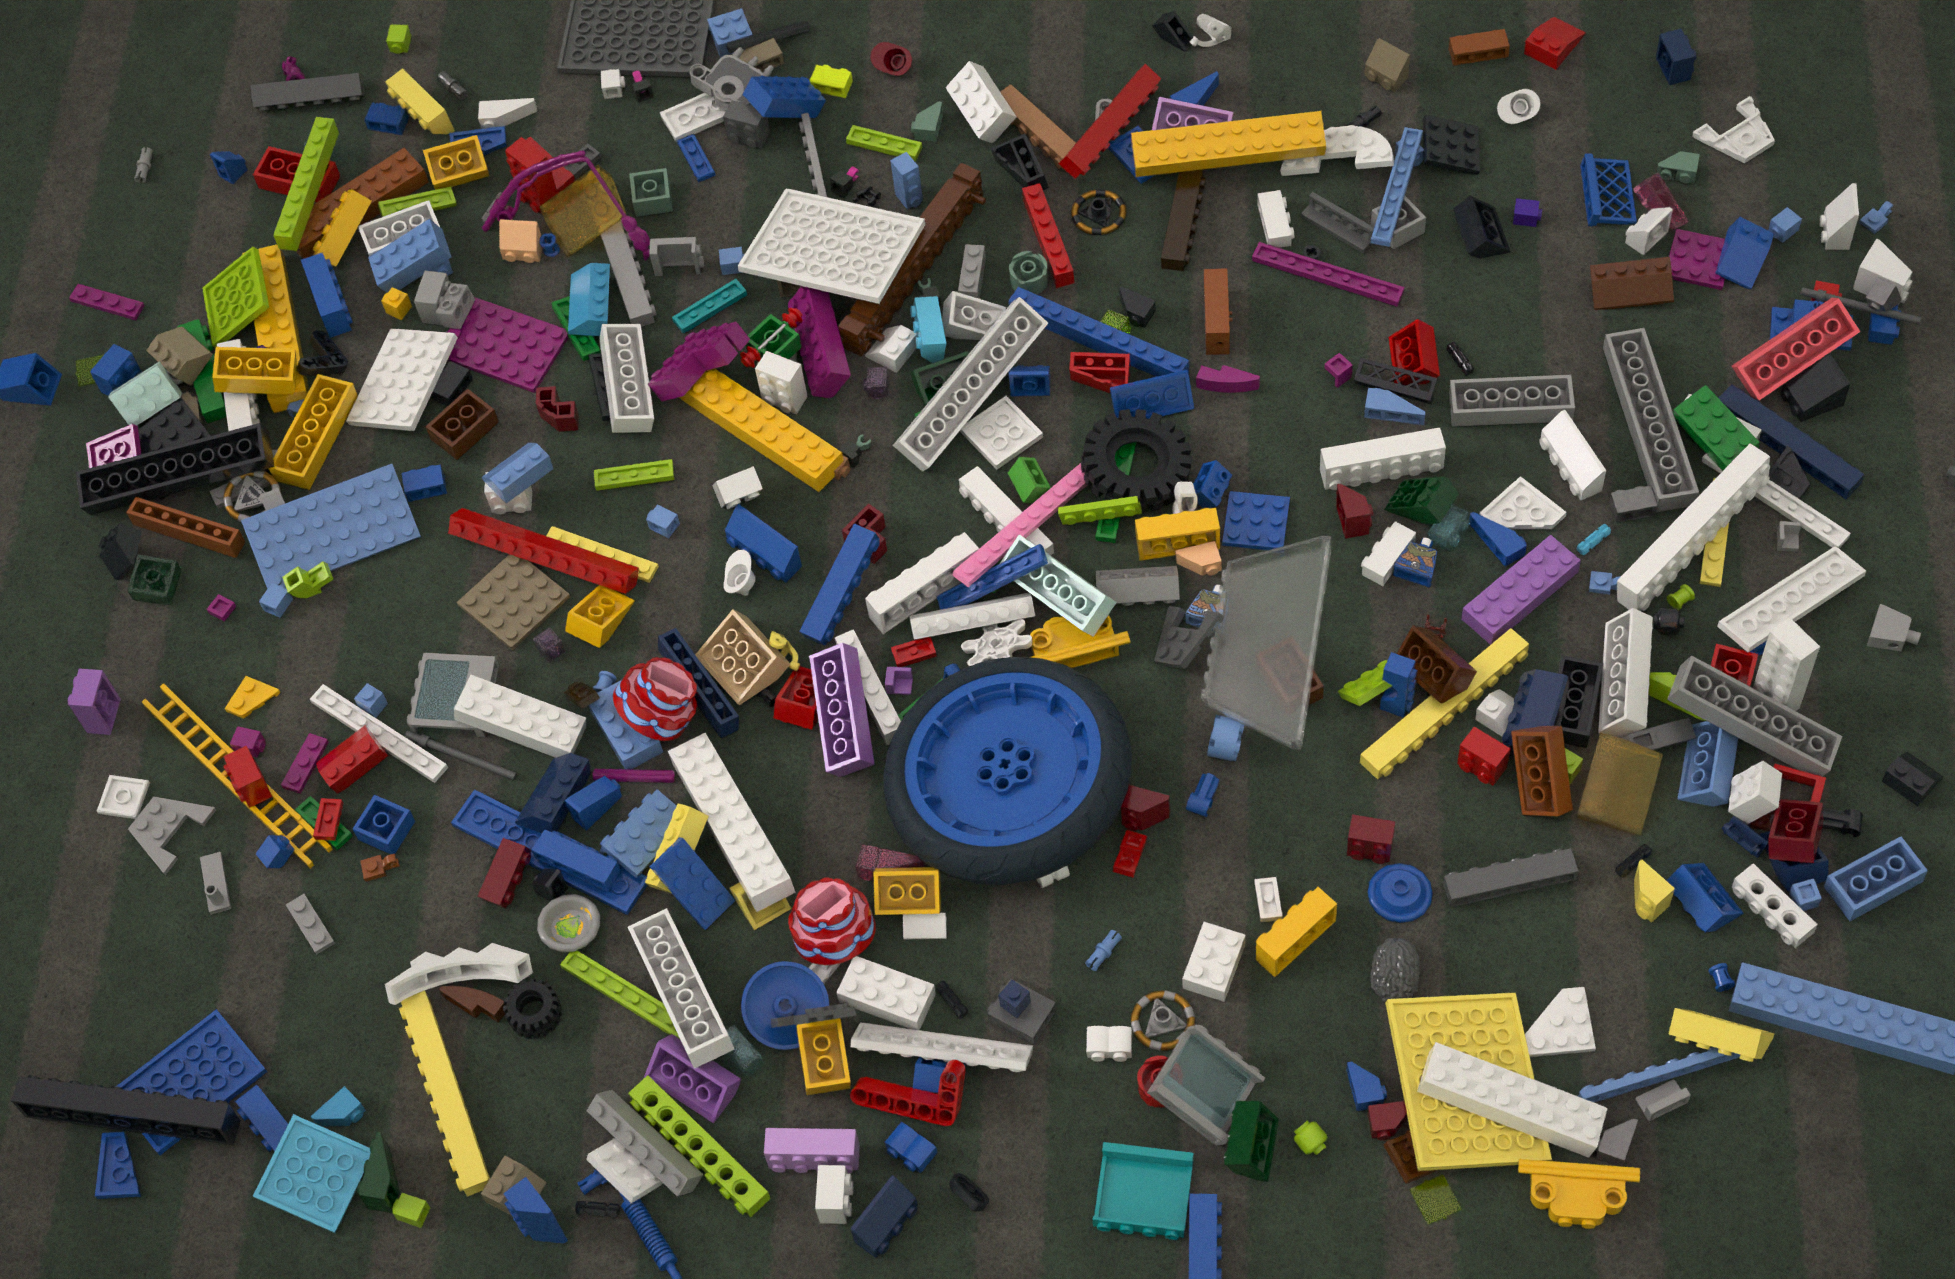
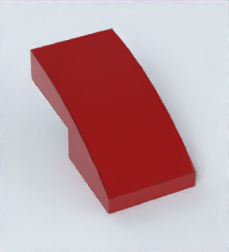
[1113,830,1147,878]

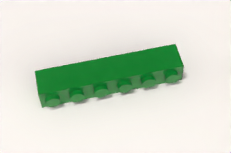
[177,319,227,424]

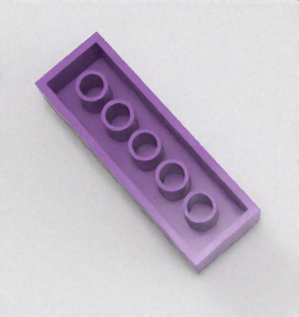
[1462,535,1581,645]
[809,643,875,777]

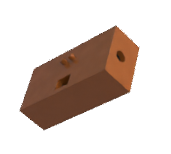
[1204,268,1233,355]

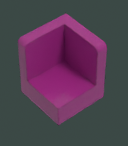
[1324,353,1353,388]

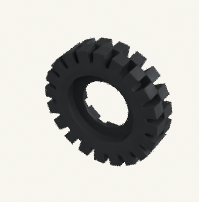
[1081,409,1192,513]

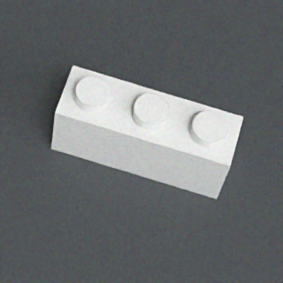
[1257,190,1294,248]
[1361,522,1416,586]

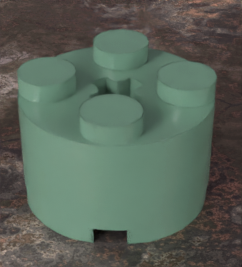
[1009,251,1049,295]

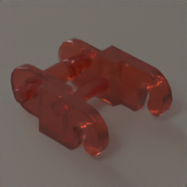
[1425,614,1447,639]

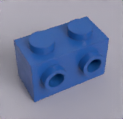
[1193,460,1232,508]

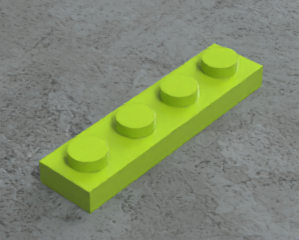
[846,125,922,161]
[378,187,456,217]
[594,459,675,491]
[1058,496,1142,525]

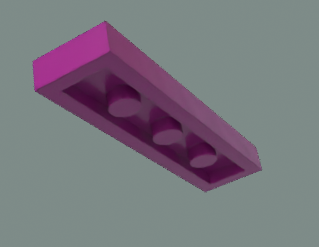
[69,284,145,320]

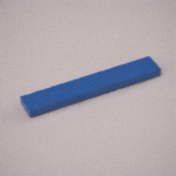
[937,544,1048,610]

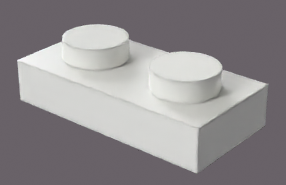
[1254,877,1282,922]

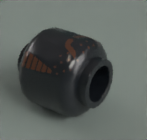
[1654,607,1685,635]

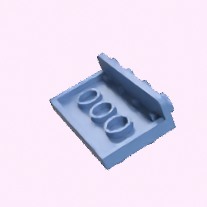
[600,790,677,878]

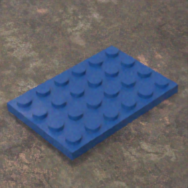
[117,1009,267,1156]

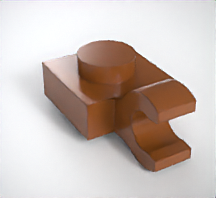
[360,854,400,881]

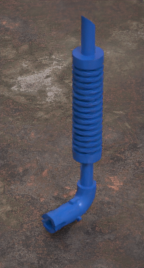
[577,1169,682,1279]

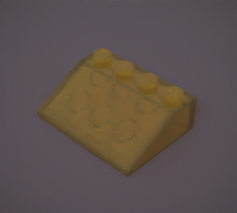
[540,165,627,257]
[1577,732,1663,836]

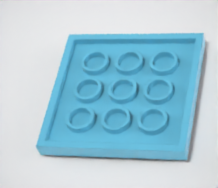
[253,1114,371,1233]

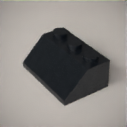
[1453,195,1511,259]

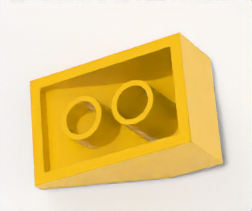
[565,585,635,648]

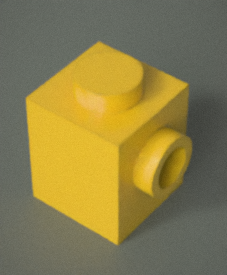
[381,287,412,320]

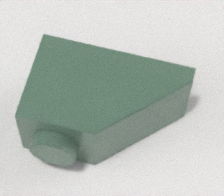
[911,102,943,142]

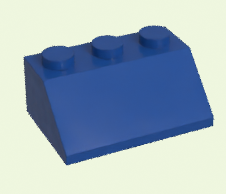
[1666,863,1744,932]

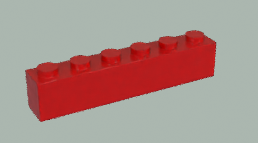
[1022,183,1074,288]

